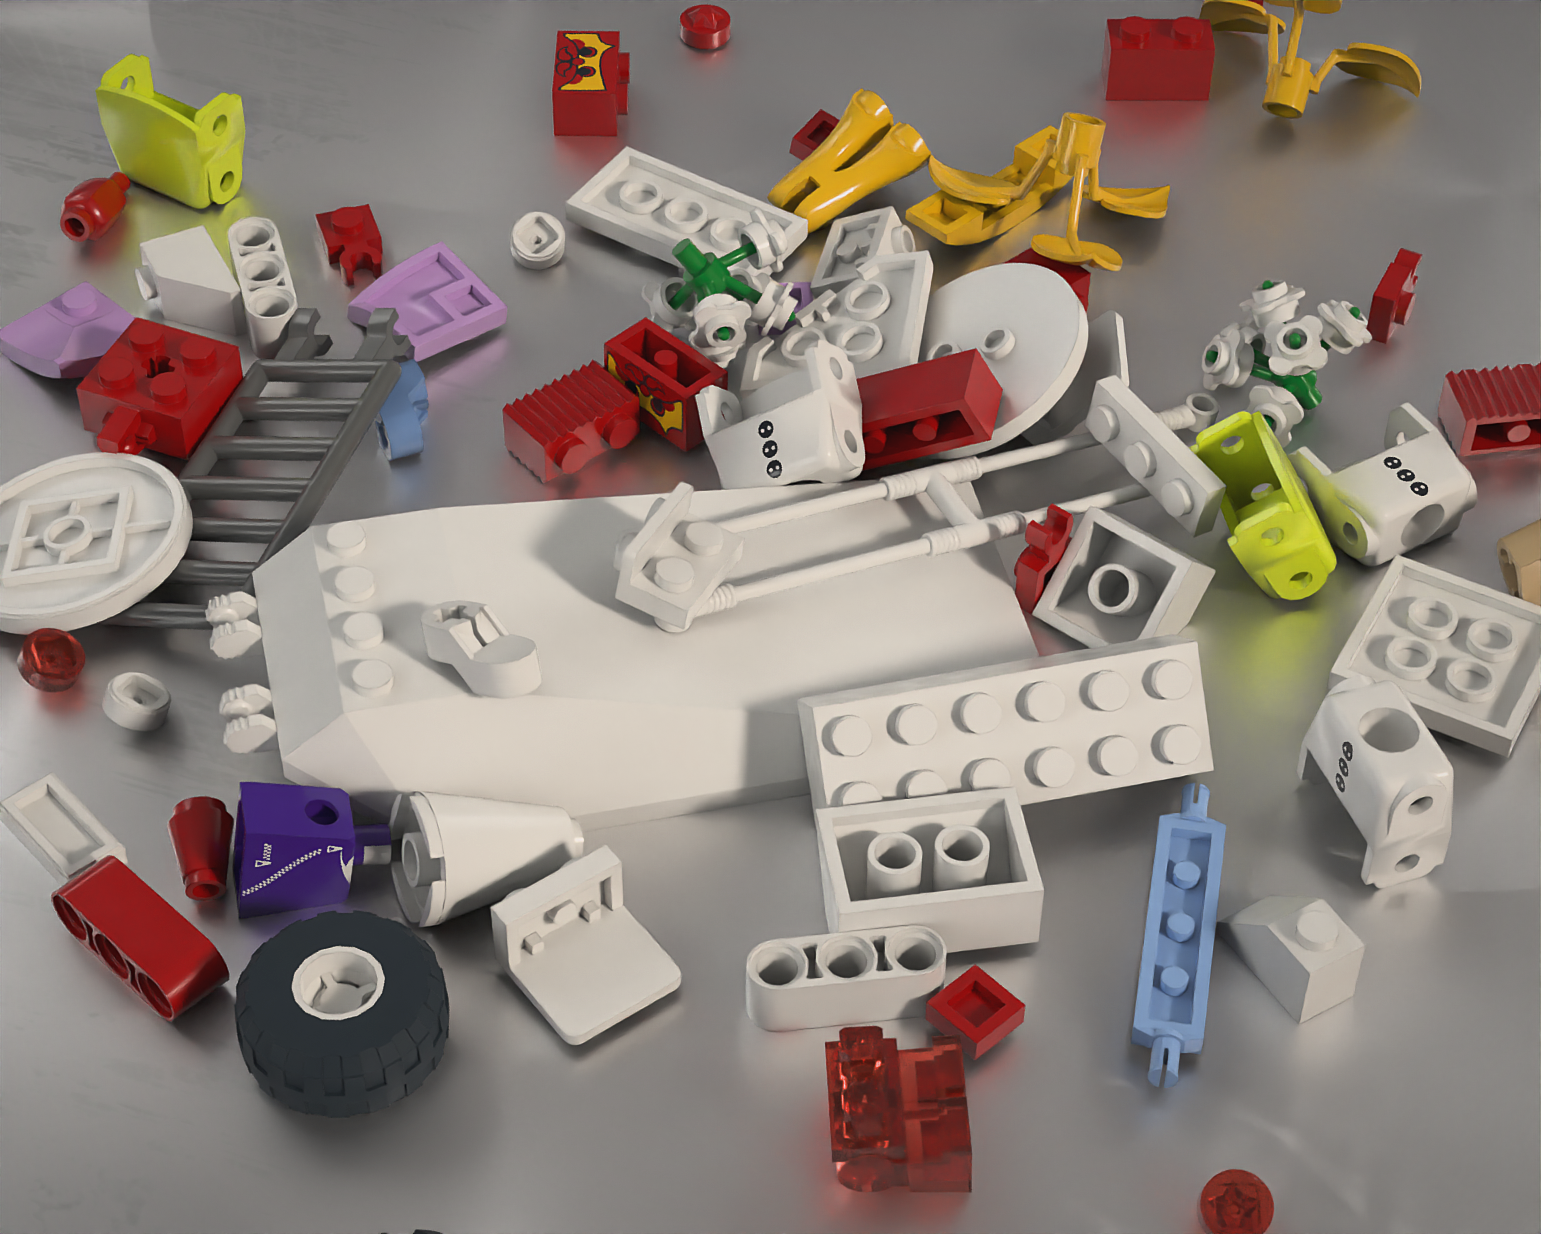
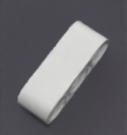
[227,217,298,359]
[746,925,947,1032]

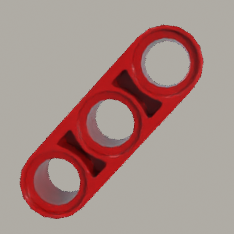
[51,855,230,1022]

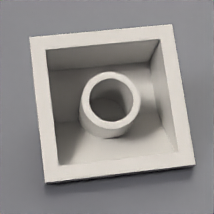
[1032,505,1217,648]

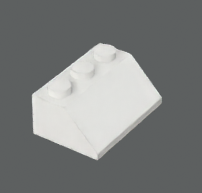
[816,786,1044,953]

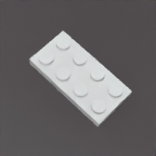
[565,146,808,276]

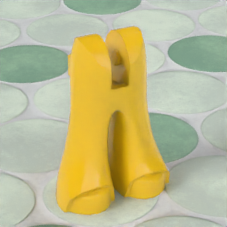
[767,88,931,234]

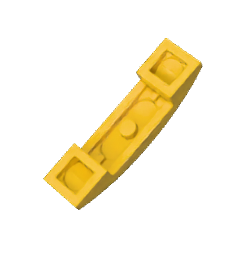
[905,125,1073,246]

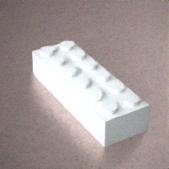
[797,634,1214,827]

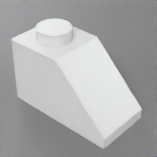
[135,225,247,336]
[1216,895,1366,1024]

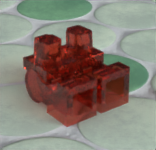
[825,1026,972,1192]

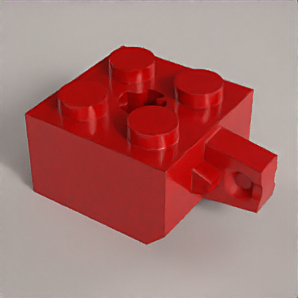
[76,317,243,461]

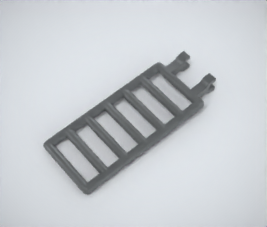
[97,308,411,630]

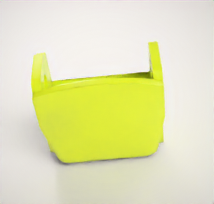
[95,54,246,209]
[1189,411,1337,600]

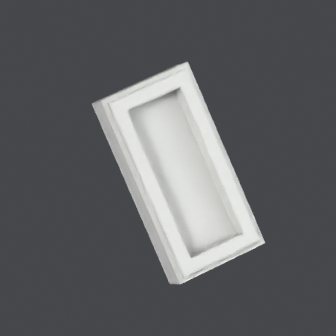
[0,772,128,886]

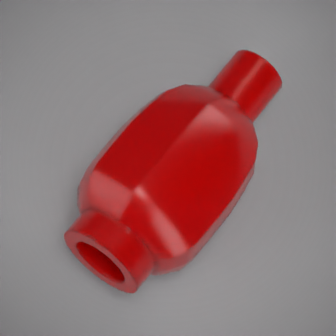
[60,172,130,242]

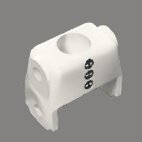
[695,339,865,490]
[1287,402,1477,566]
[1296,675,1453,888]

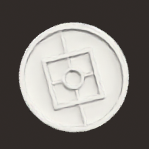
[917,263,1088,459]
[0,452,193,635]

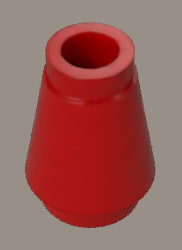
[167,796,234,901]

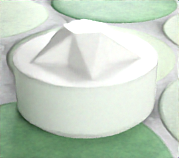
[510,212,565,270]
[103,672,171,731]

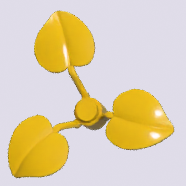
[1198,0,1422,119]
[928,112,1170,271]

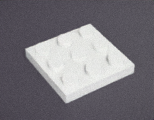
[1326,554,1541,757]

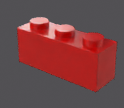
[856,348,1003,471]

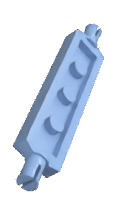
[1131,783,1226,1088]

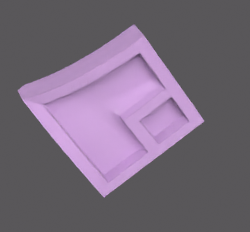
[347,241,508,362]
[0,281,135,378]

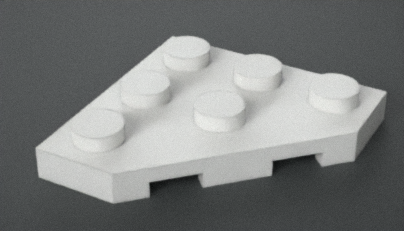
[740,250,934,399]

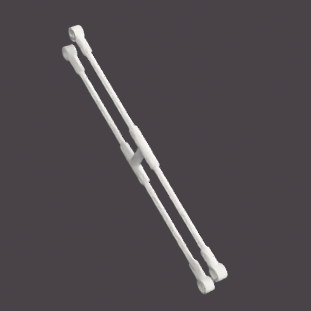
[614,393,1220,633]

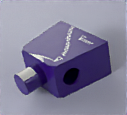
[232,782,391,918]

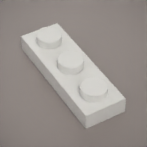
[1084,375,1227,538]

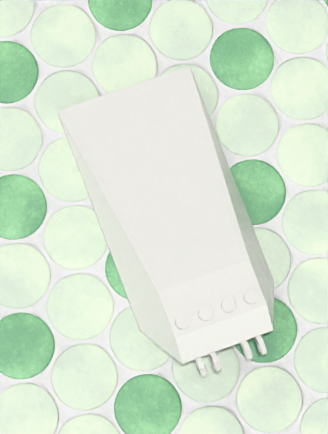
[205,480,1040,832]

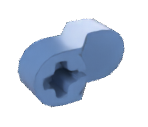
[375,359,429,461]

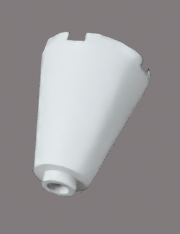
[389,791,583,927]

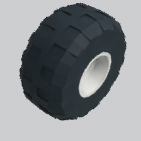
[234,910,449,1118]

